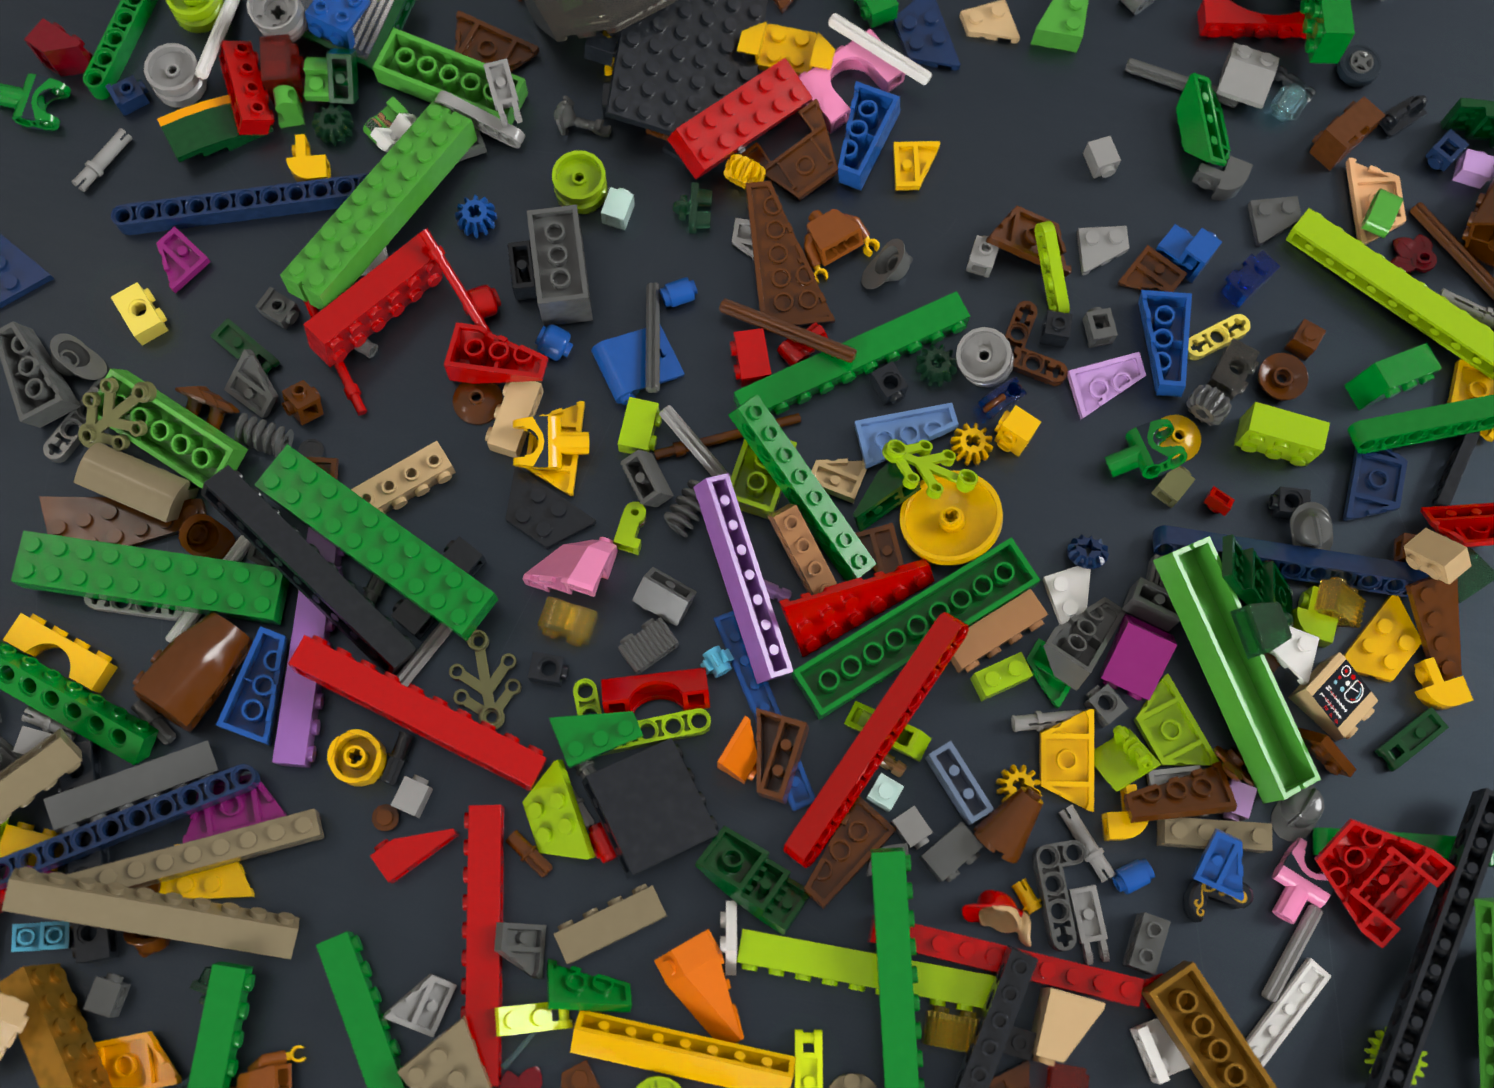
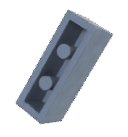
[925,741,994,826]

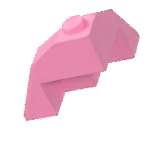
[523,537,618,597]

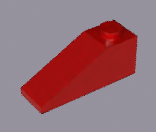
[370,829,459,883]

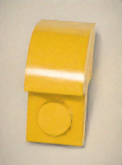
[286,134,331,182]
[1414,657,1473,710]
[1101,784,1149,841]

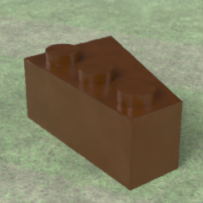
[756,708,810,804]

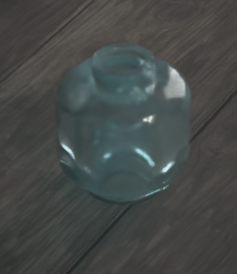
[1270,84,1307,122]

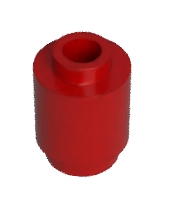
[588,822,617,864]

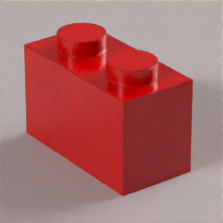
[730,328,772,387]

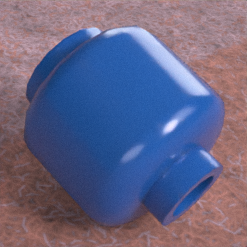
[534,324,573,361]

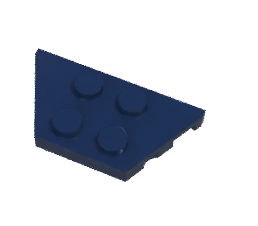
[893,0,961,70]
[1343,448,1408,521]

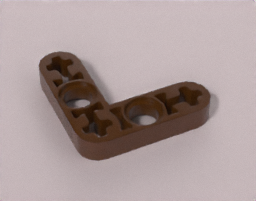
[1005,301,1068,386]

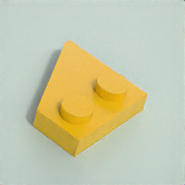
[893,141,940,190]

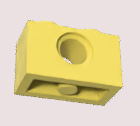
[111,282,169,346]

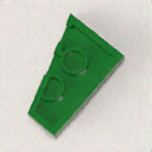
[549,711,643,768]

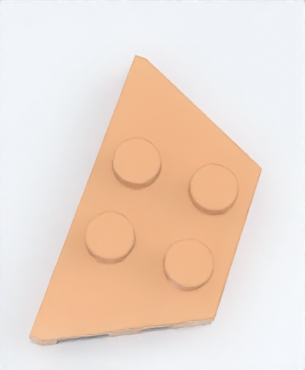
[1345,158,1406,245]

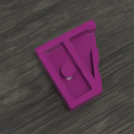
[156,226,211,294]

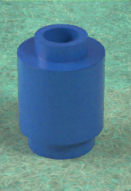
[659,277,698,308]
[1112,858,1155,895]

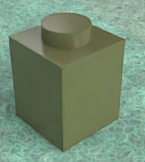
[1151,466,1195,508]

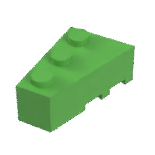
[1031,0,1089,52]

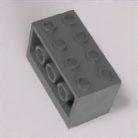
[527,204,593,326]

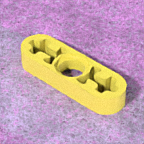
[1188,314,1250,360]

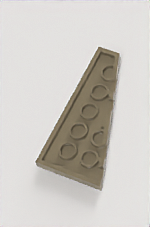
[397,1015,492,1088]

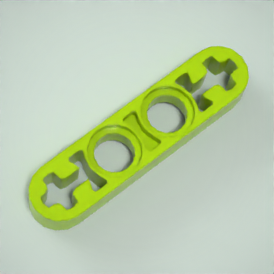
[1035,221,1070,314]

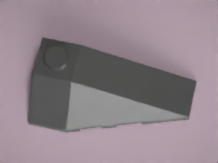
[1043,597,1126,691]

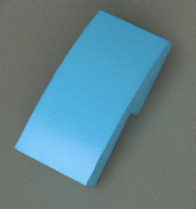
[11,921,70,952]

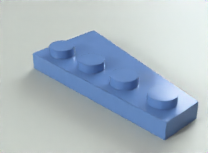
[854,403,958,469]

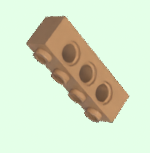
[767,503,837,595]

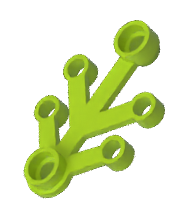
[882,439,978,499]

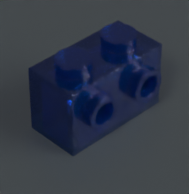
[1221,250,1281,309]

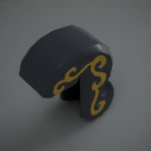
[1183,880,1254,923]

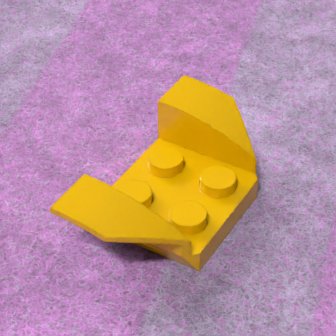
[737,22,835,76]

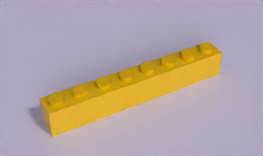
[570,1010,796,1088]

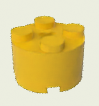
[327,729,387,787]

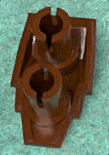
[175,386,239,430]

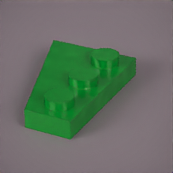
[547,959,632,1012]

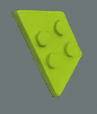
[1133,674,1219,766]
[522,759,596,860]

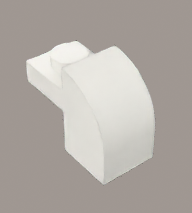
[370,113,417,152]

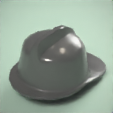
[861,238,913,289]
[50,333,107,380]
[1290,502,1334,551]
[1271,785,1324,841]

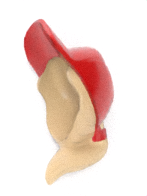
[962,890,1031,947]

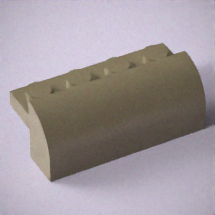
[73,442,199,522]

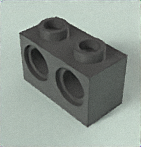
[1122,912,1171,974]

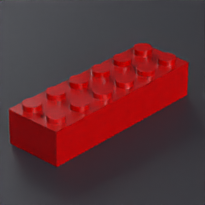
[667,58,813,179]
[303,234,443,367]

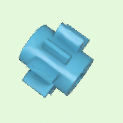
[700,646,734,678]

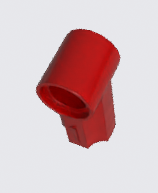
[777,322,829,366]

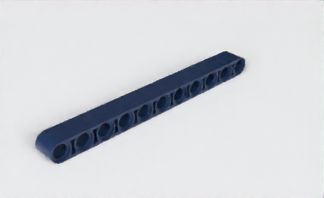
[111,173,369,235]
[1153,525,1430,597]
[0,764,261,890]

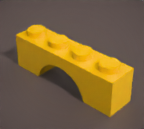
[3,613,118,694]

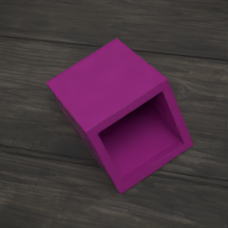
[1100,613,1177,700]

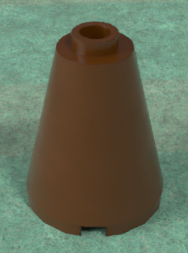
[973,786,1044,863]

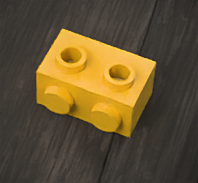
[994,405,1041,457]

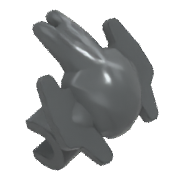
[554,95,612,137]

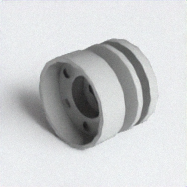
[246,0,307,44]

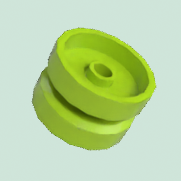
[166,0,224,33]
[552,150,607,214]

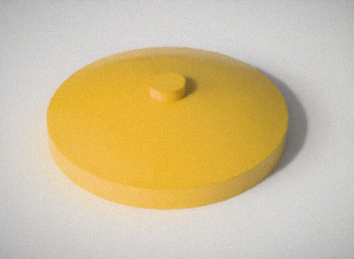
[900,470,1003,565]

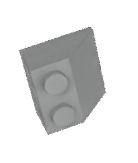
[1216,43,1279,109]

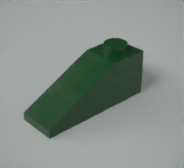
[853,462,921,532]

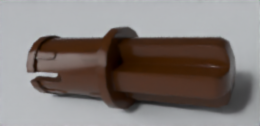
[505,830,553,878]

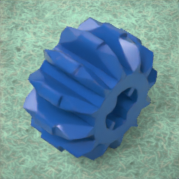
[455,195,497,238]

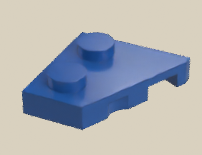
[1192,828,1244,901]

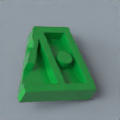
[1025,638,1071,709]

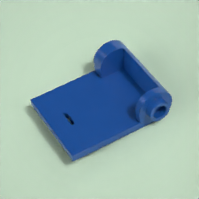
[591,325,685,405]

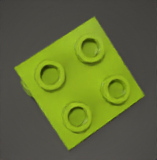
[1094,725,1161,792]

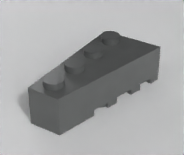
[0,321,81,428]

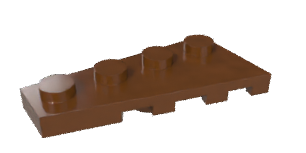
[1405,577,1462,681]
[1123,761,1238,823]
[804,796,896,909]

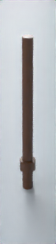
[654,413,801,460]

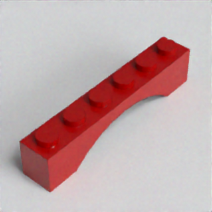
[1197,0,1306,39]

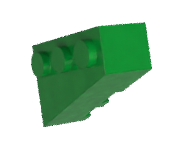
[1344,343,1442,411]

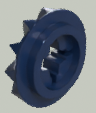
[1067,534,1109,569]

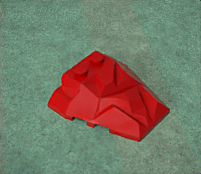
[1314,818,1456,949]

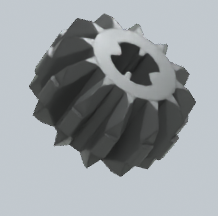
[1186,384,1232,426]

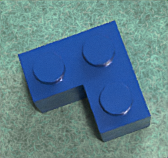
[1156,224,1222,283]

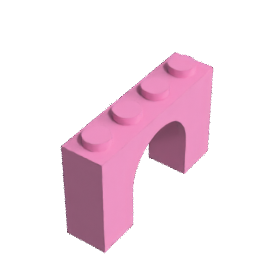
[798,29,905,133]

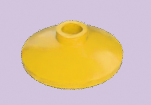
[1159,415,1201,462]

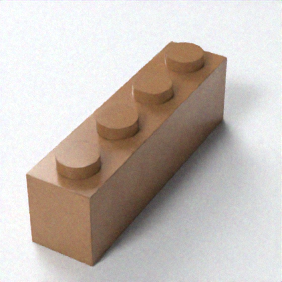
[950,589,1048,673]

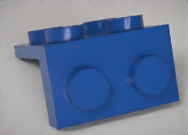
[304,0,371,49]

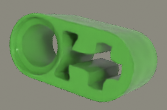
[1361,188,1403,238]

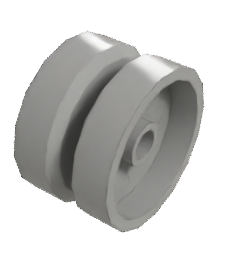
[144,43,207,107]
[956,327,1014,388]

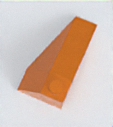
[654,929,744,1043]

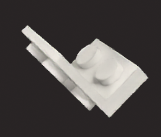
[1130,1018,1190,1084]

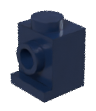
[105,75,150,116]
[1425,129,1469,172]

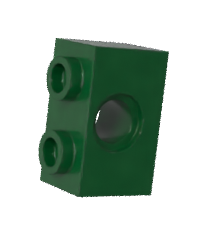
[326,48,359,104]

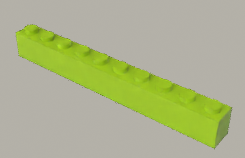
[1286,208,1494,380]
[737,929,995,1012]

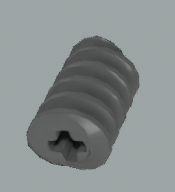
[235,413,294,457]
[664,480,702,538]

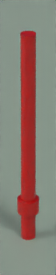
[419,228,492,333]
[304,301,367,416]

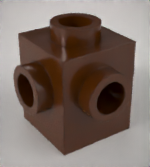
[282,379,324,426]

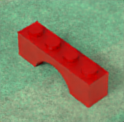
[601,667,710,713]

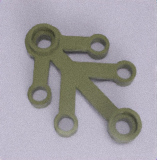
[78,377,157,451]
[449,630,522,730]

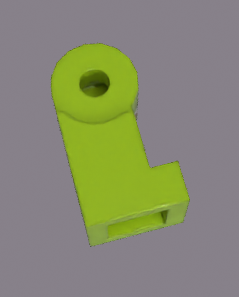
[613,502,647,555]

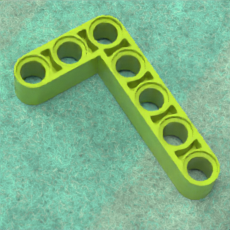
[573,678,711,757]

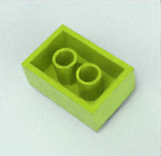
[1234,402,1330,466]
[731,439,797,520]

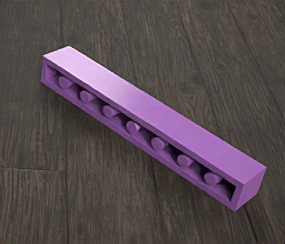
[693,473,793,684]

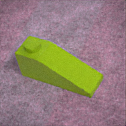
[844,701,931,762]

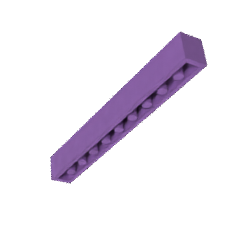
[272,527,346,768]

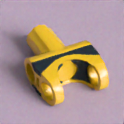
[513,416,589,470]

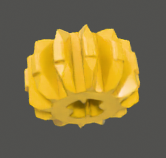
[723,154,766,189]
[950,423,993,466]
[996,764,1041,803]

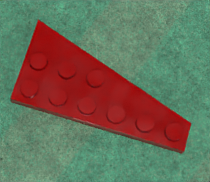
[779,559,935,657]

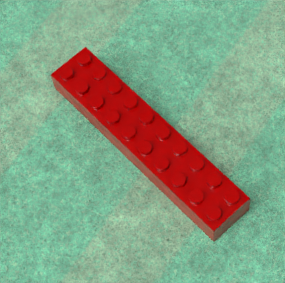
[288,635,546,792]

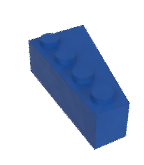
[838,81,900,190]
[1138,290,1192,397]
[216,626,289,747]

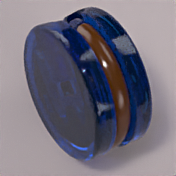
[978,377,1027,420]

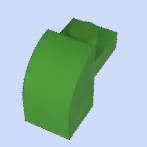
[303,57,329,101]

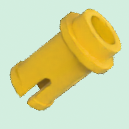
[1011,878,1043,915]

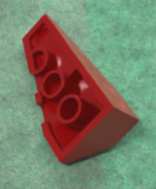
[444,322,548,384]

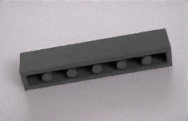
[43,740,219,834]

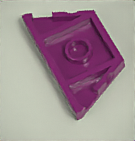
[182,774,287,843]

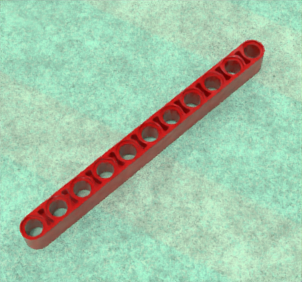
[784,612,969,868]

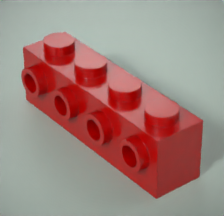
[218,41,274,135]

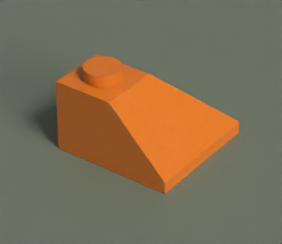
[717,716,757,784]

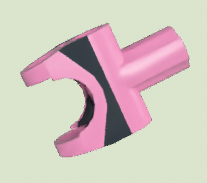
[1272,838,1334,924]

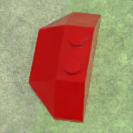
[1420,503,1494,547]

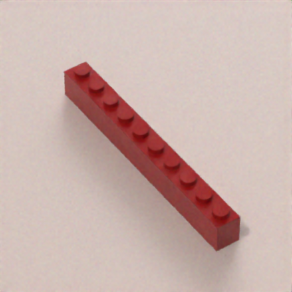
[461,805,504,1087]
[867,915,1144,1007]

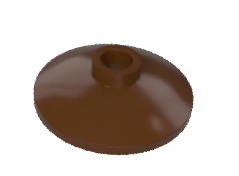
[1258,353,1308,401]
[453,382,503,425]

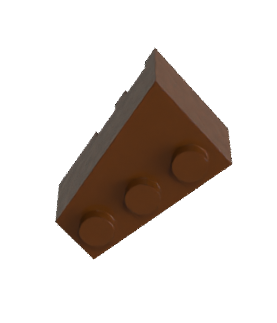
[1309,96,1385,171]

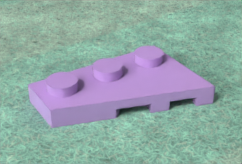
[1067,352,1146,420]

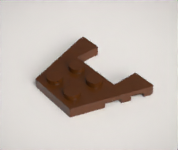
[740,99,838,200]

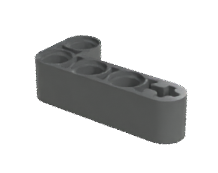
[1032,840,1087,951]

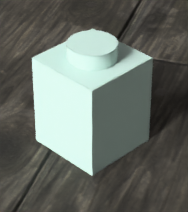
[601,187,635,230]
[865,773,904,813]

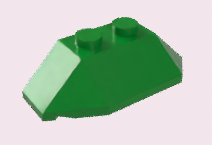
[1176,73,1231,166]

